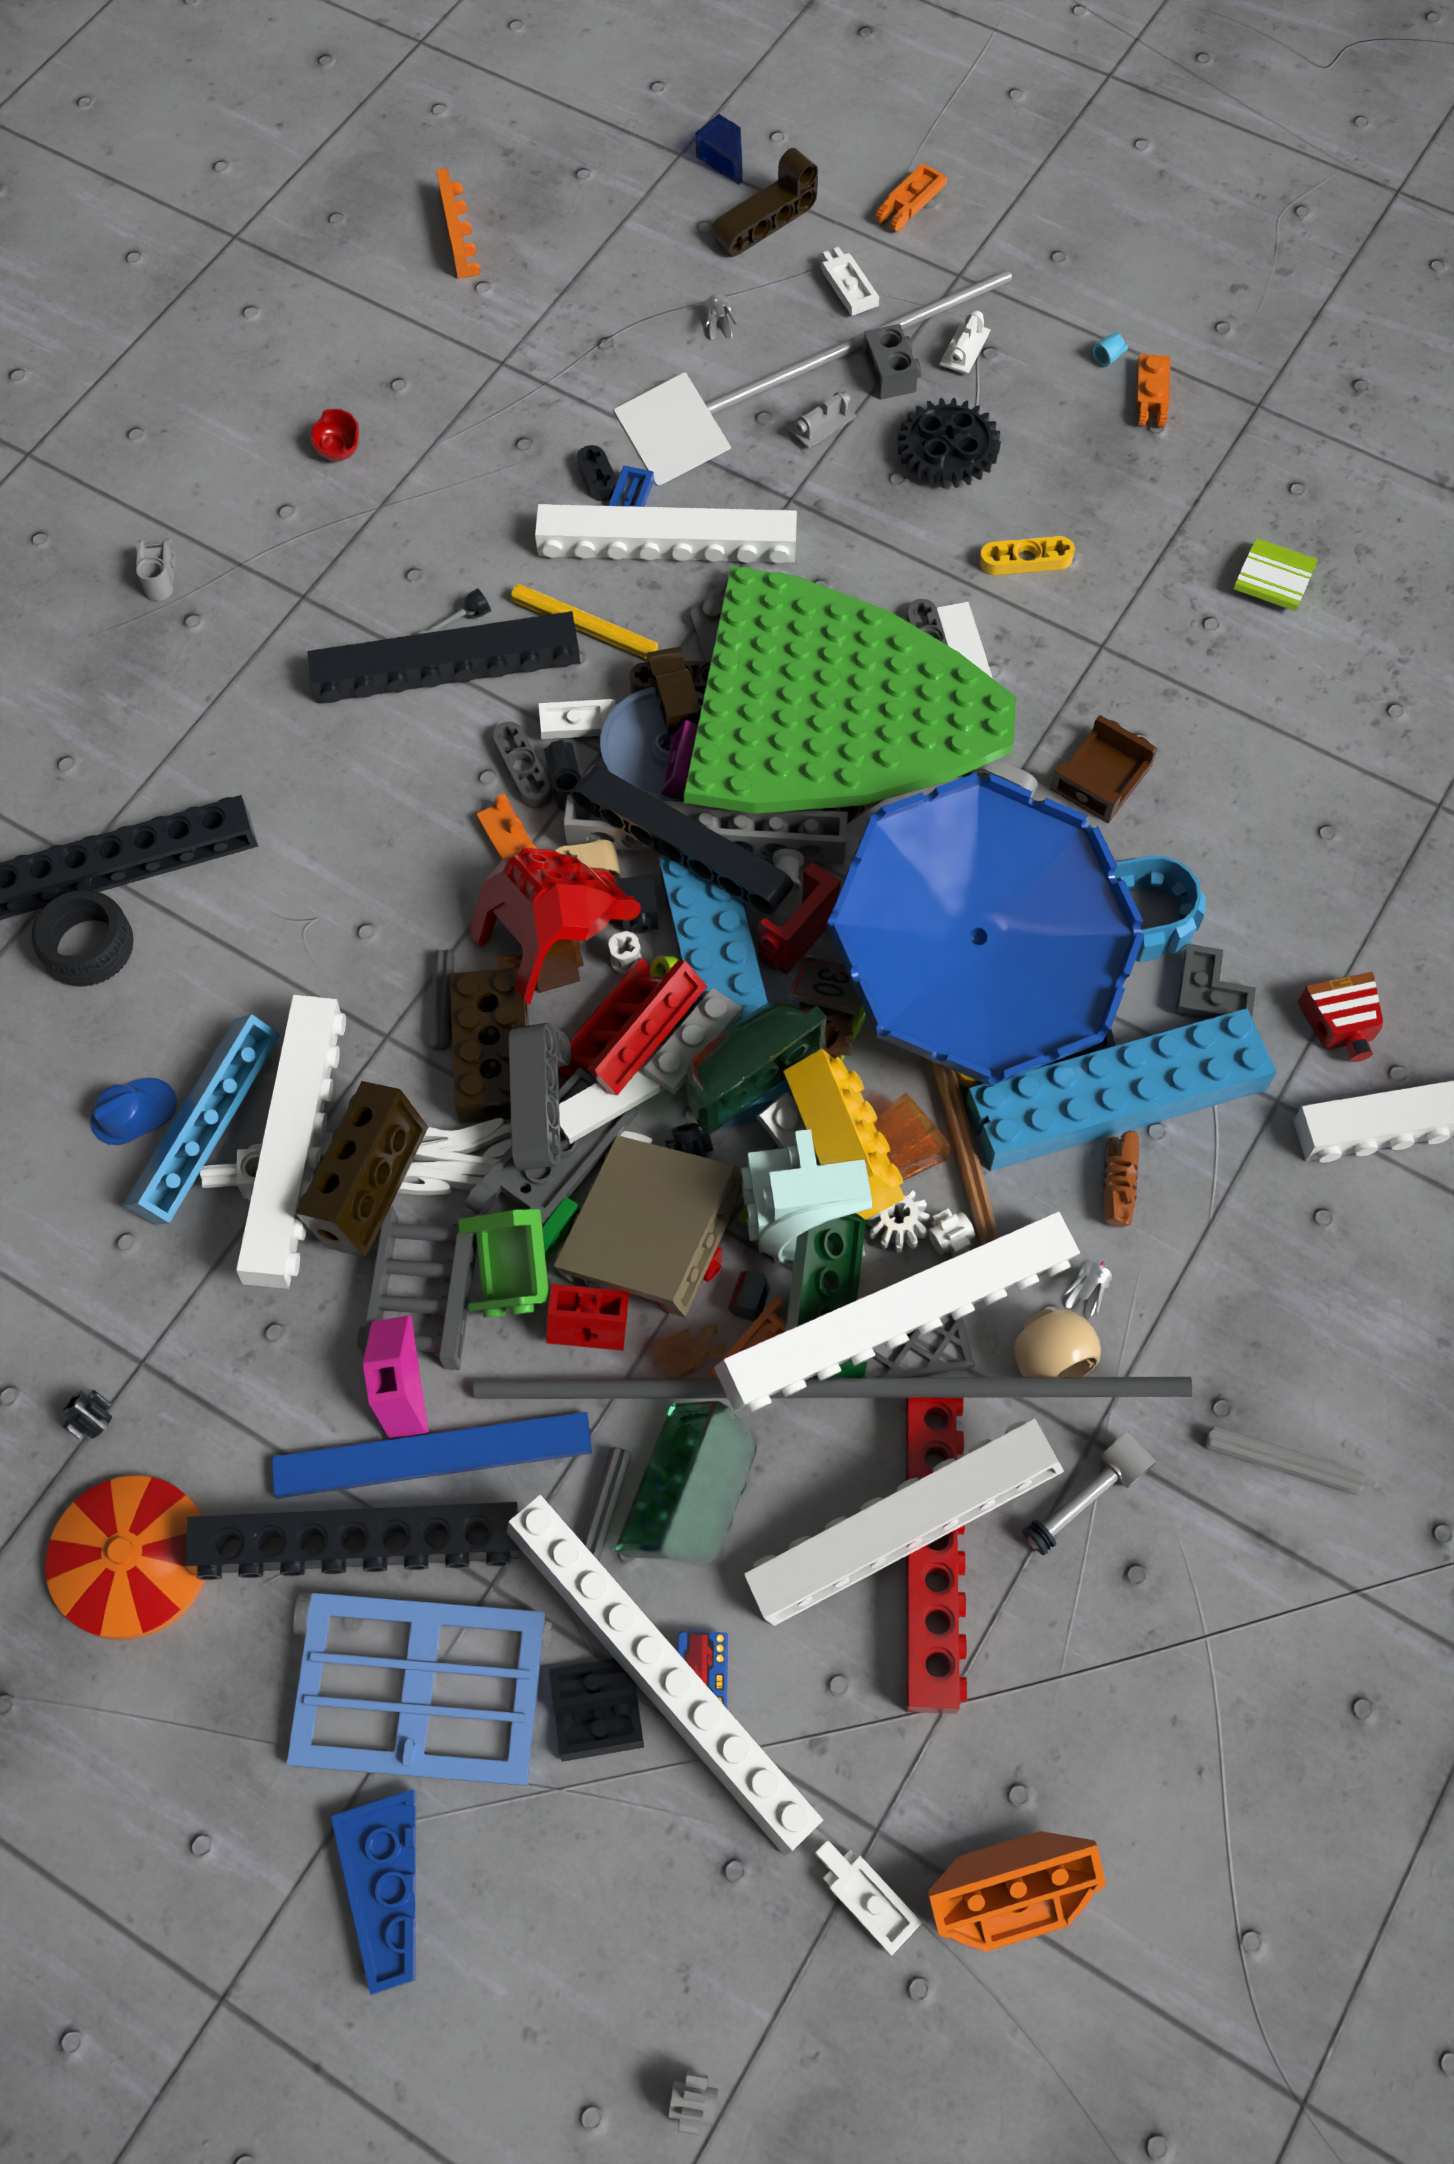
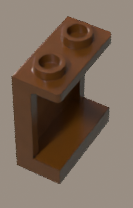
[1050,715,1157,824]

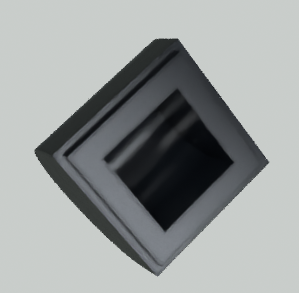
[728,1271,770,1322]

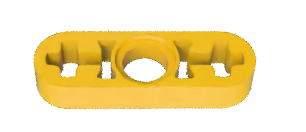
[979,536,1075,575]

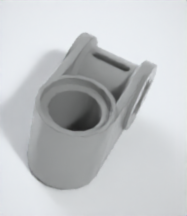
[136,538,176,601]

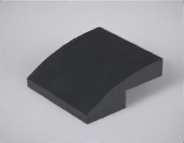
[549,1658,644,1762]

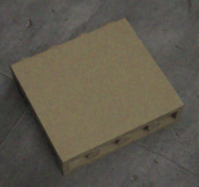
[554,1135,742,1317]

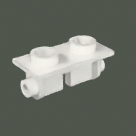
[939,311,991,375]

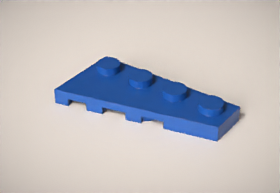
[331,1789,416,1995]

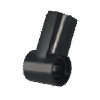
[544,739,582,812]

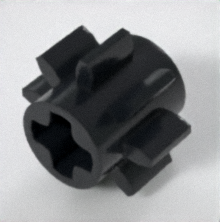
[665,1123,714,1158]
[61,1390,112,1440]

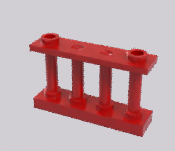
[558,958,707,1096]

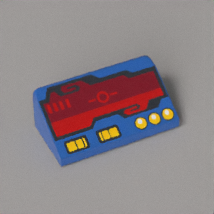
[678,1631,728,1708]

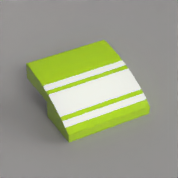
[1234,538,1319,611]

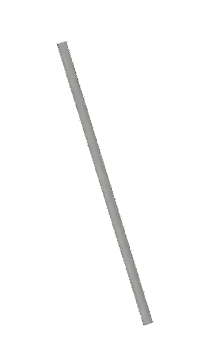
[705,270,1012,415]

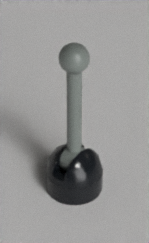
[416,588,491,635]

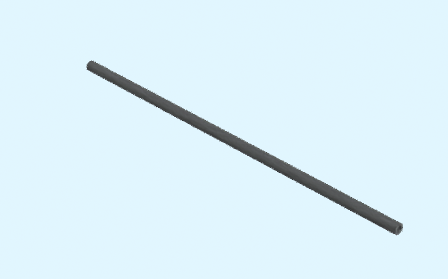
[473,1377,1192,1399]

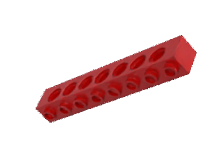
[906,1398,967,1714]

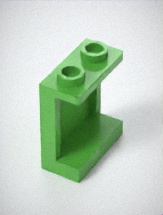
[458,1209,549,1318]

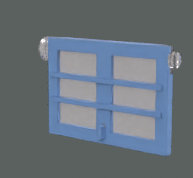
[287,1593,553,1786]

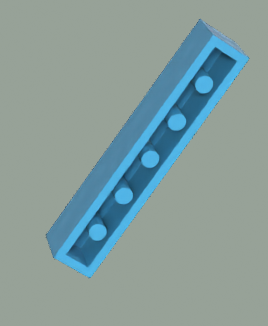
[123,1014,281,1225]

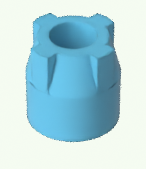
[1092,332,1128,367]

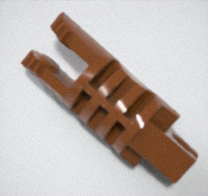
[1102,1130,1140,1228]

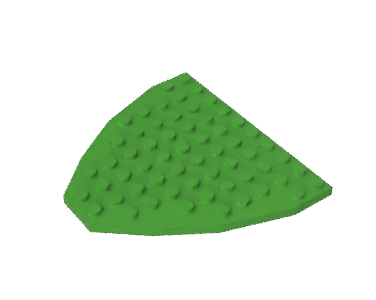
[684,566,1016,814]

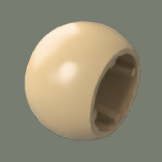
[1014,1309,1101,1377]

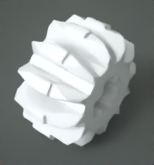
[866,1190,931,1253]

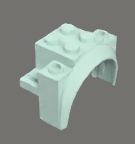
[741,1129,872,1266]

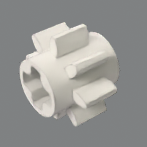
[928,1208,975,1258]

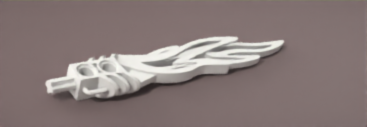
[200,1118,652,1201]

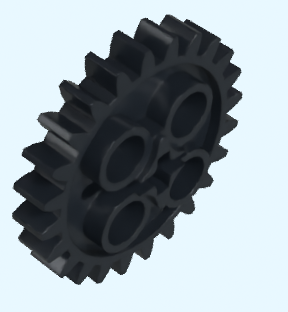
[897,398,1001,488]

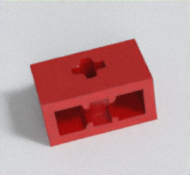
[546,1284,629,1351]

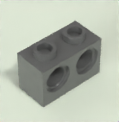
[863,324,921,400]

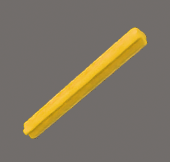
[511,584,658,659]

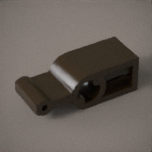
[647,646,701,735]

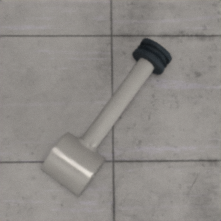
[1022,1431,1157,1555]

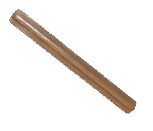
[931,1061,1000,1247]

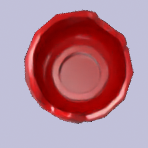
[311,409,359,462]

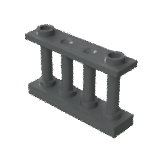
[357,1206,477,1370]

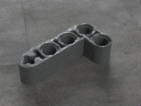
[509,1023,572,1171]

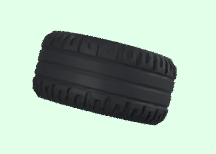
[31,889,134,987]

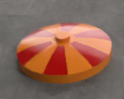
[45,1475,205,1640]

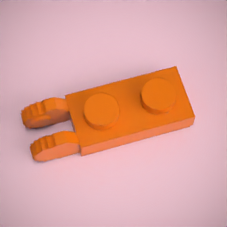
[875,163,947,232]
[1136,354,1170,427]

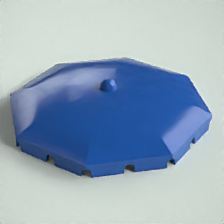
[826,773,1145,1086]

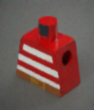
[1298,972,1383,1062]

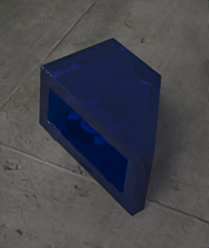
[695,114,743,185]

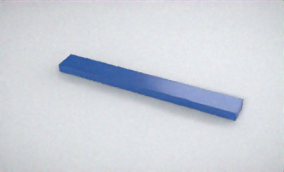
[272,1412,593,1499]

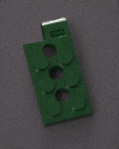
[786,1213,867,1378]

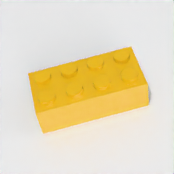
[784,1049,905,1220]

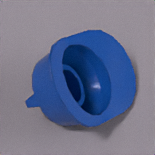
[90,1078,177,1145]

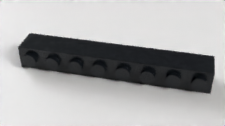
[307,611,581,703]

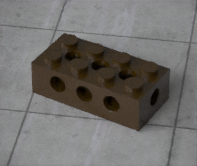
[450,968,529,1124]
[296,1081,429,1258]

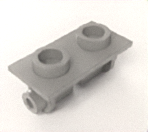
[788,391,856,449]

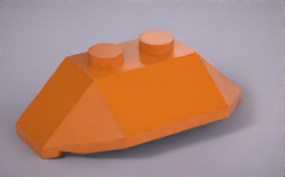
[927,1831,1106,1952]

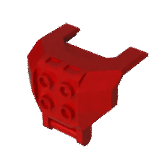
[469,848,641,1004]

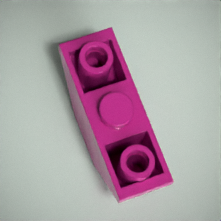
[363,1315,429,1439]

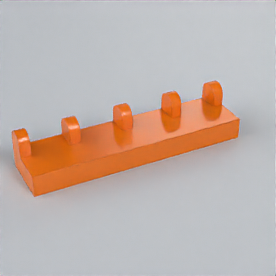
[436,168,481,279]
[476,794,537,861]

